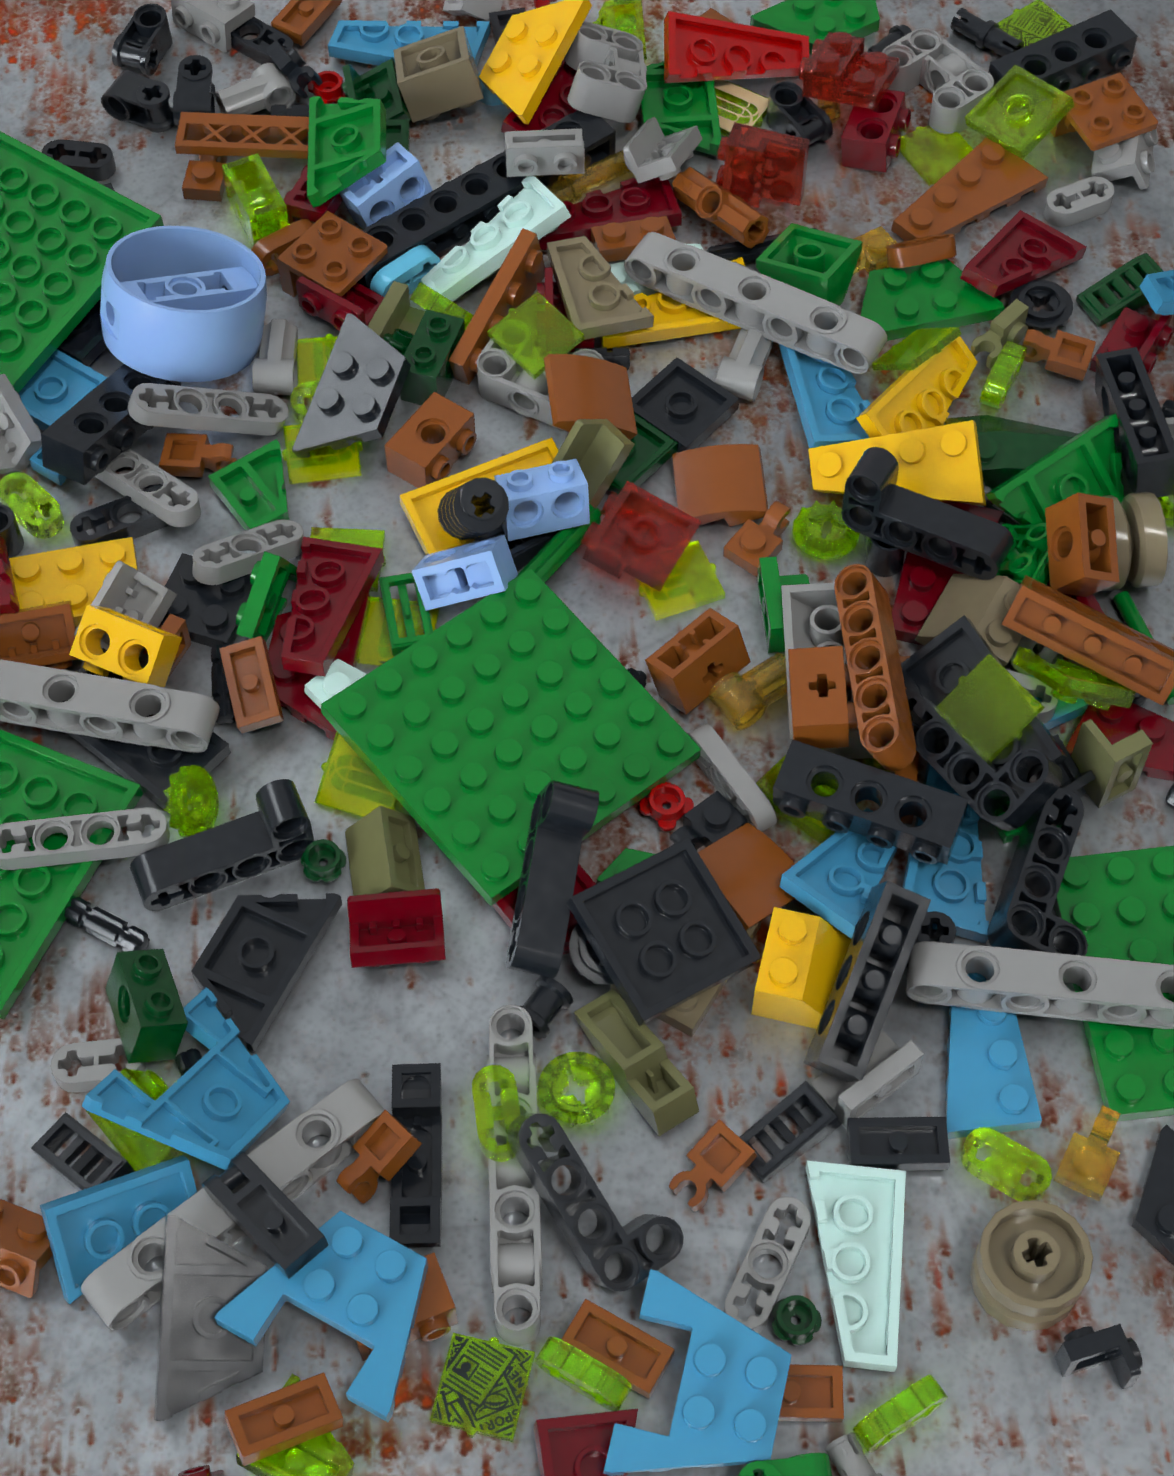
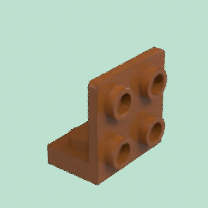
[1047,72,1158,151]
[277,211,388,297]

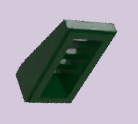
[1076,253,1163,327]

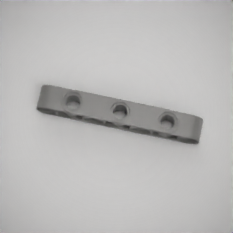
[624,232,888,374]
[0,659,220,753]
[907,941,1174,1029]
[487,1004,543,1346]
[81,1079,384,1331]

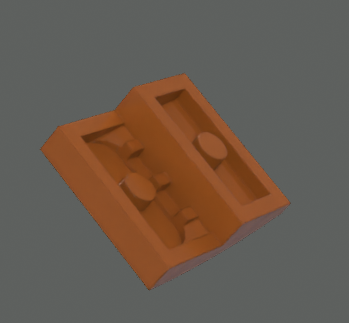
[544,354,637,440]
[672,444,768,529]
[698,823,796,931]

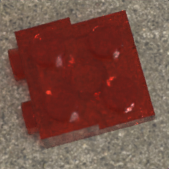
[799,32,900,109]
[716,122,810,208]
[581,481,701,592]

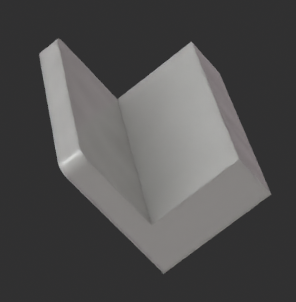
[811,1030,924,1128]

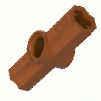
[672,167,770,248]

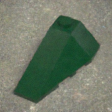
[945,415,1123,493]

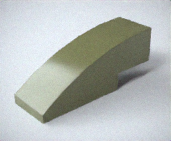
[574,989,699,1136]

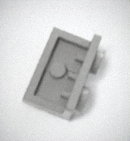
[171,0,255,53]
[623,117,703,184]
[505,128,585,177]
[1091,129,1158,190]
[0,374,42,474]
[74,560,177,659]

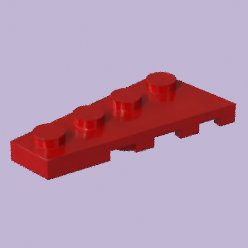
[664,11,810,83]

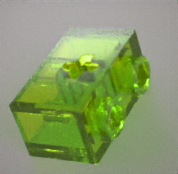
[221,153,289,246]

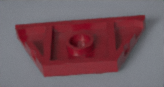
[268,592,371,741]

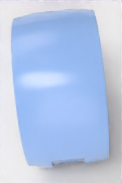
[100,226,267,382]

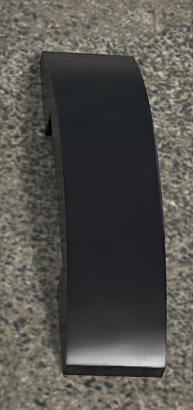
[389,1063,442,1248]

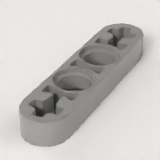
[127,383,289,436]
[95,449,201,527]
[0,807,170,870]

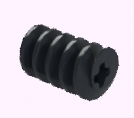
[437,477,509,540]

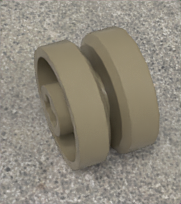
[1101,492,1168,591]
[970,1200,1093,1331]

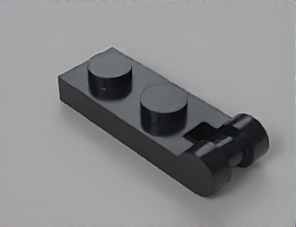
[202,1151,329,1279]

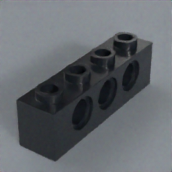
[988,9,1138,117]
[1095,347,1174,498]
[41,364,181,485]
[773,739,969,865]
[804,881,931,1082]

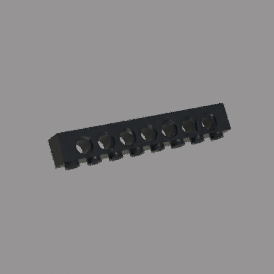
[357,110,616,290]

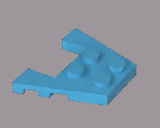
[18,349,107,486]
[82,987,290,1170]
[214,1211,428,1422]
[603,1269,792,1476]

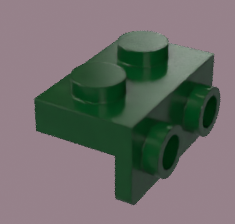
[342,58,411,121]

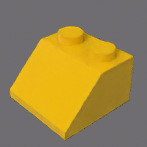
[751,907,851,1029]

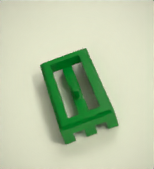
[379,573,433,656]

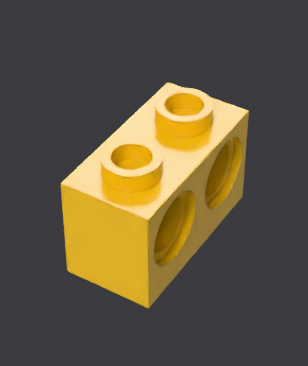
[69,605,182,687]

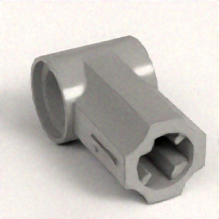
[215,63,296,114]
[252,319,298,395]
[715,328,774,402]

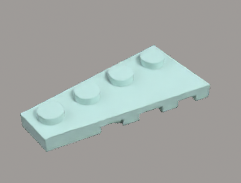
[421,176,571,308]
[805,1160,906,1372]

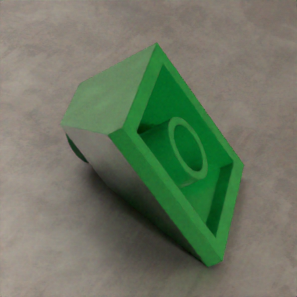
[756,223,863,306]

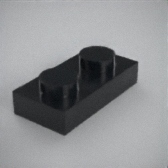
[846,1117,950,1171]

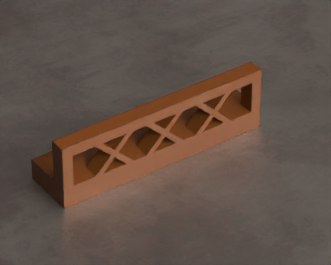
[175,112,309,159]
[1002,575,1174,706]

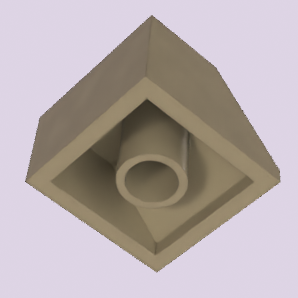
[393,26,484,123]
[915,574,1023,667]

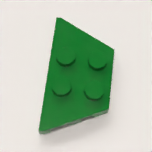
[750,0,880,58]
[640,61,722,156]
[307,96,386,208]
[860,259,1005,341]
[986,414,1124,525]

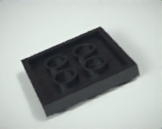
[567,838,762,1026]

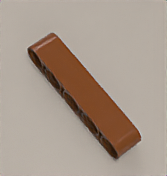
[834,564,916,771]

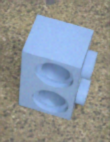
[339,142,433,229]
[494,459,590,541]
[412,535,518,611]

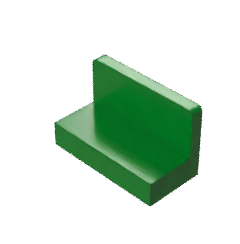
[757,556,810,653]

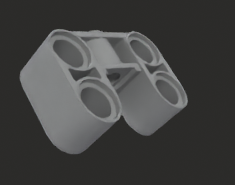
[565,22,647,123]
[877,28,994,137]
[477,320,604,432]

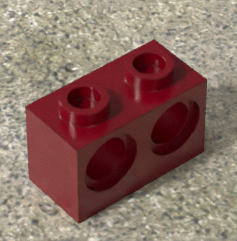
[841,86,911,173]

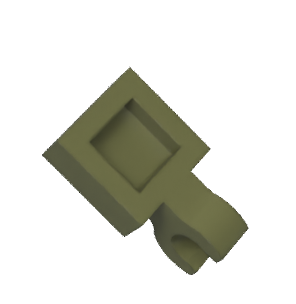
[970,299,1029,369]

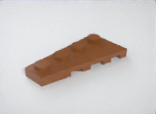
[891,135,1049,241]
[448,228,545,385]

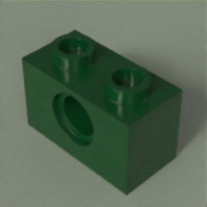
[400,309,465,405]
[105,949,188,1064]

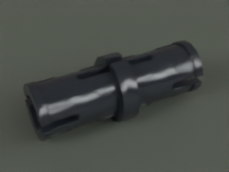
[950,8,1024,57]

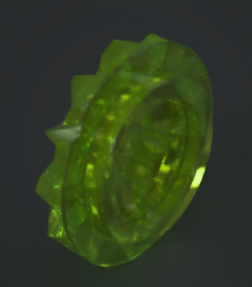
[792,500,860,560]
[163,765,219,837]
[538,1052,615,1128]

